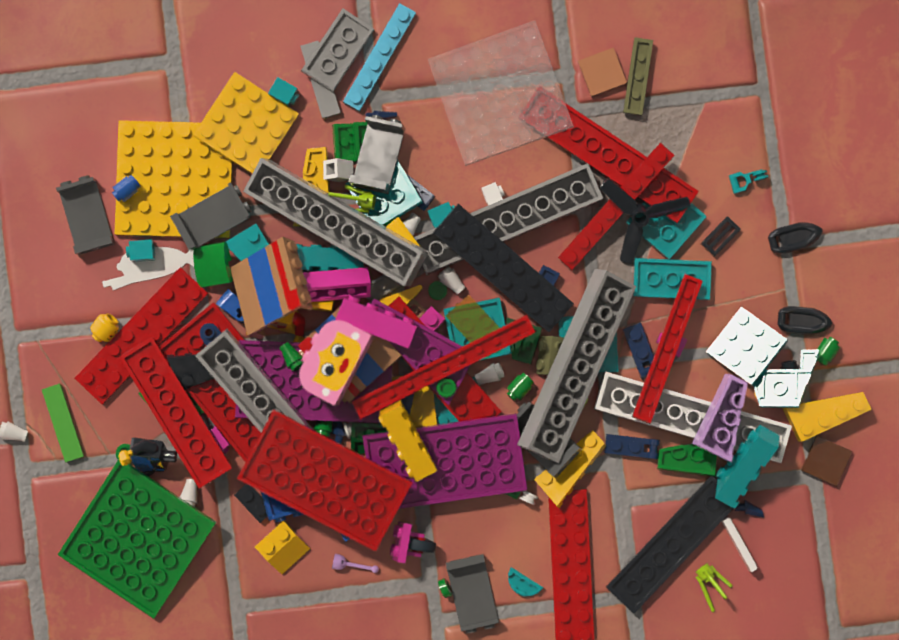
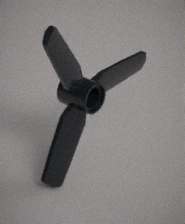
[601,179,690,264]

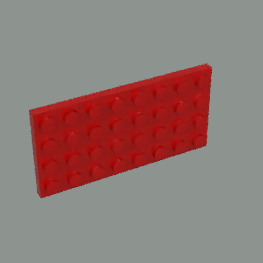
[159,302,311,462]
[237,409,412,551]

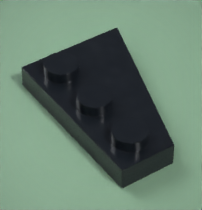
[167,353,214,389]

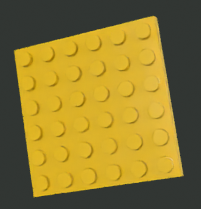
[115,121,232,238]

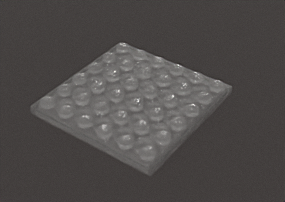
[428,20,574,166]

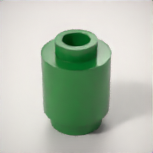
[816,337,840,366]
[506,373,534,401]

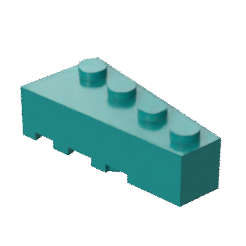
[226,224,269,261]
[296,244,364,272]
[715,425,780,509]

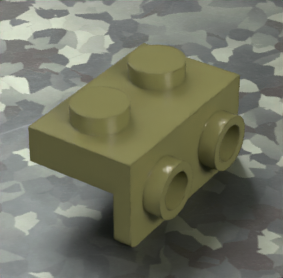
[536,336,564,375]

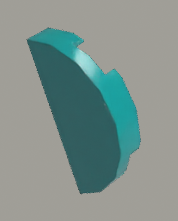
[508,567,544,596]

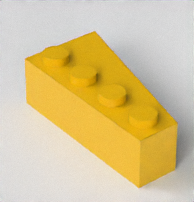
[782,392,872,442]
[378,400,437,482]

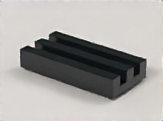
[701,216,741,257]

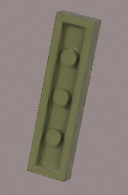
[623,37,653,116]

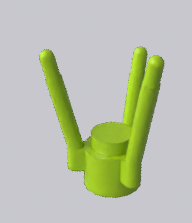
[328,185,376,213]
[695,563,733,612]

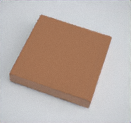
[578,47,627,97]

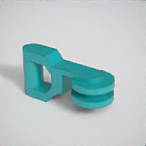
[729,169,769,194]

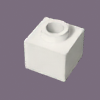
[481,182,505,205]

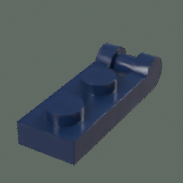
[622,323,654,379]
[604,434,660,459]

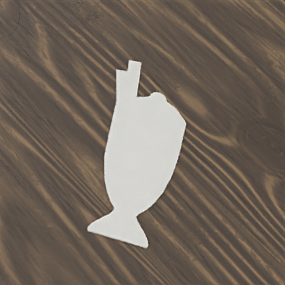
[102,247,194,290]

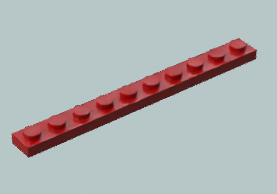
[352,315,535,419]

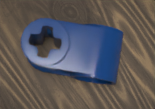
[216,289,244,323]

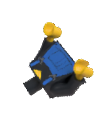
[119,438,177,477]

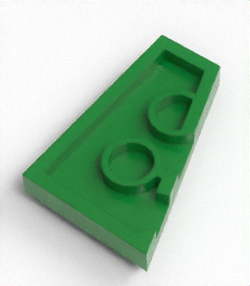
[657,444,717,477]

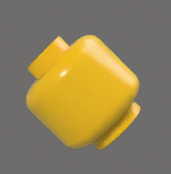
[90,313,119,342]

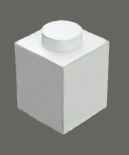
[323,158,353,182]

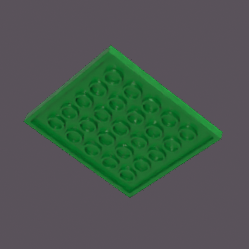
[58,459,217,619]

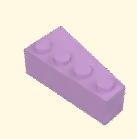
[692,374,748,462]

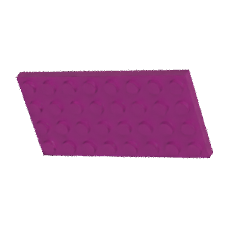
[235,340,392,423]
[363,413,527,509]

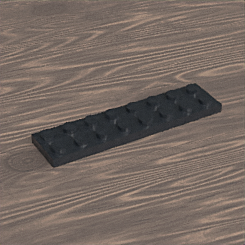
[433,203,574,332]
[606,475,740,614]

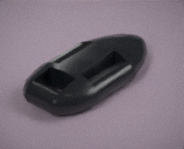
[768,222,823,254]
[777,306,833,335]

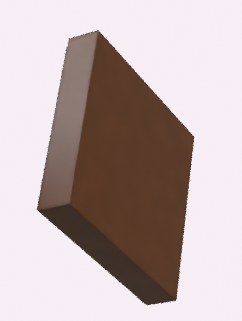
[801,435,852,486]

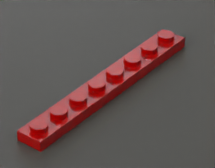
[558,142,675,270]
[632,274,703,424]

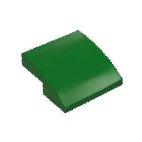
[332,122,367,162]
[193,242,233,287]

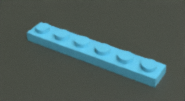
[343,3,416,112]

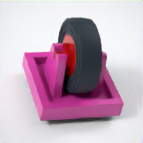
[390,521,436,563]

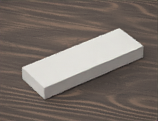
[721,517,758,572]

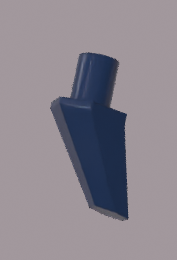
[365,110,397,120]
[332,421,347,444]
[735,500,764,517]

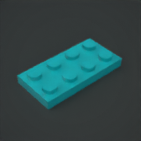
[633,258,712,300]

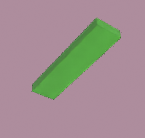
[42,383,84,463]

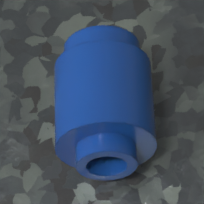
[112,175,141,202]

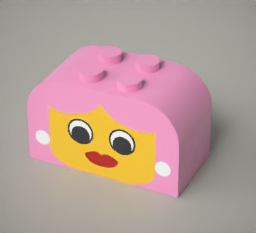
[300,320,374,406]

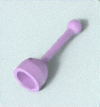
[332,554,379,573]

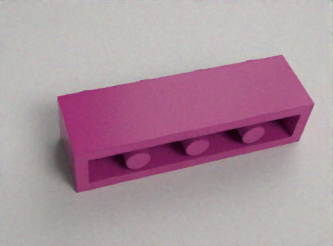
[303,267,371,302]
[335,296,417,348]

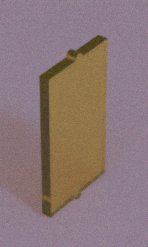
[446,295,499,343]

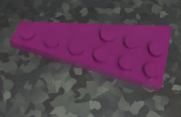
[371,298,470,406]

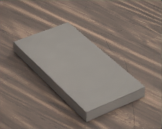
[301,8,374,92]

